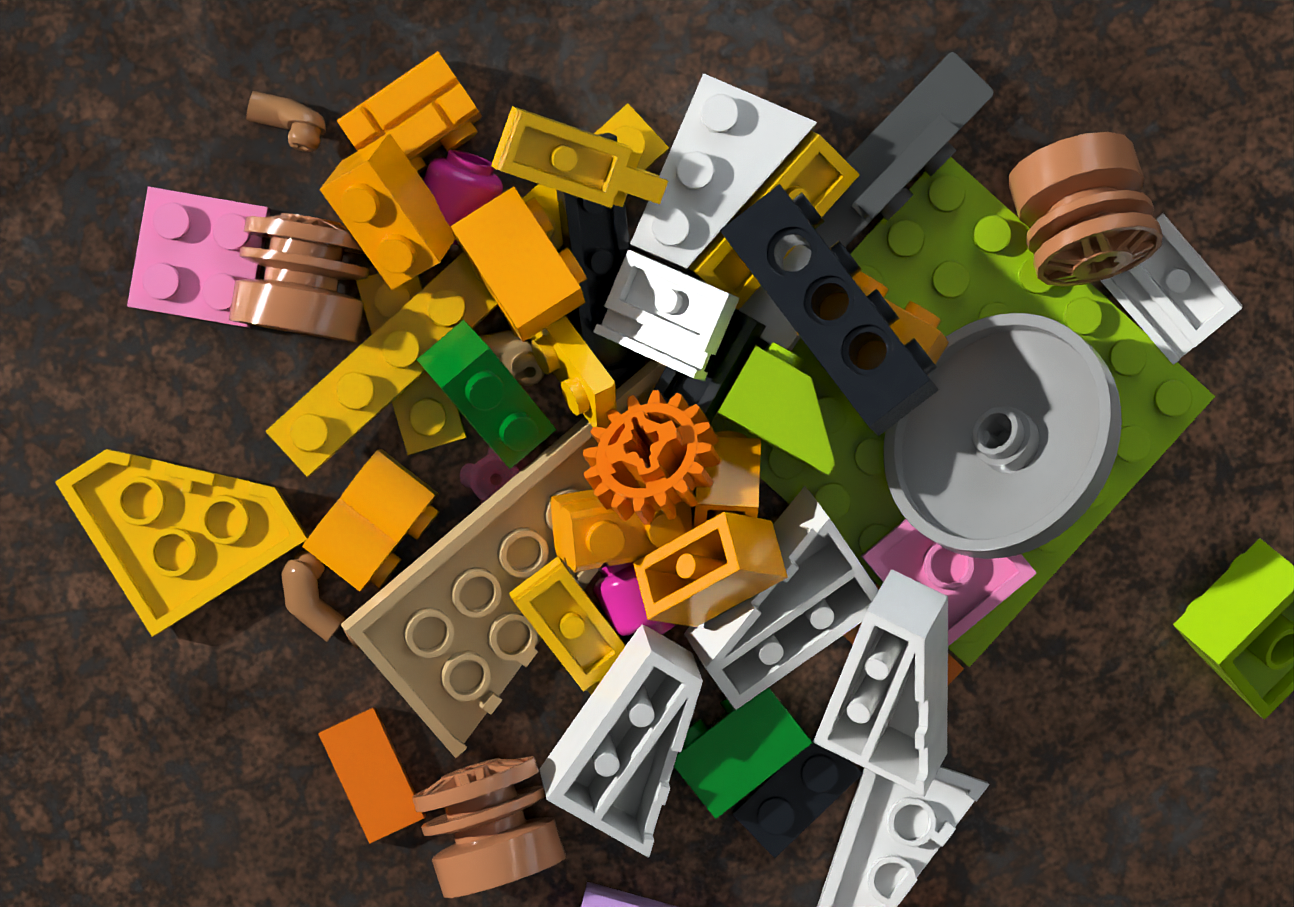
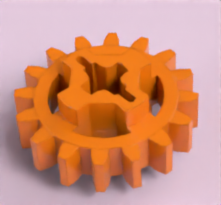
[583,390,721,525]

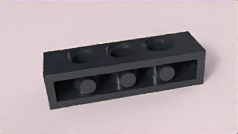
[720,184,938,436]

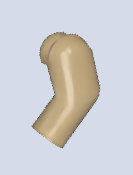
[479,330,545,386]

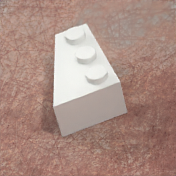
[630,73,817,273]
[684,486,879,710]
[813,569,948,797]
[539,624,703,858]

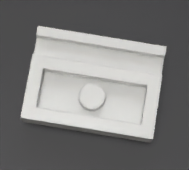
[1100,213,1243,365]
[594,250,739,381]

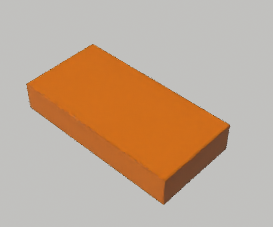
[318,706,426,844]

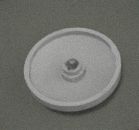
[884,313,1122,559]

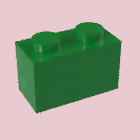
[416,320,557,469]
[674,687,812,819]

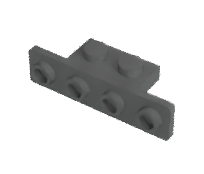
[804,52,994,250]

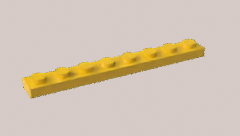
[265,103,669,478]

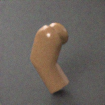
[246,91,326,152]
[281,551,346,642]

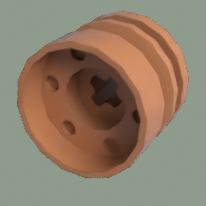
[1009,132,1163,287]
[229,213,369,342]
[412,756,566,898]

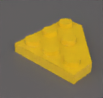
[55,449,309,637]

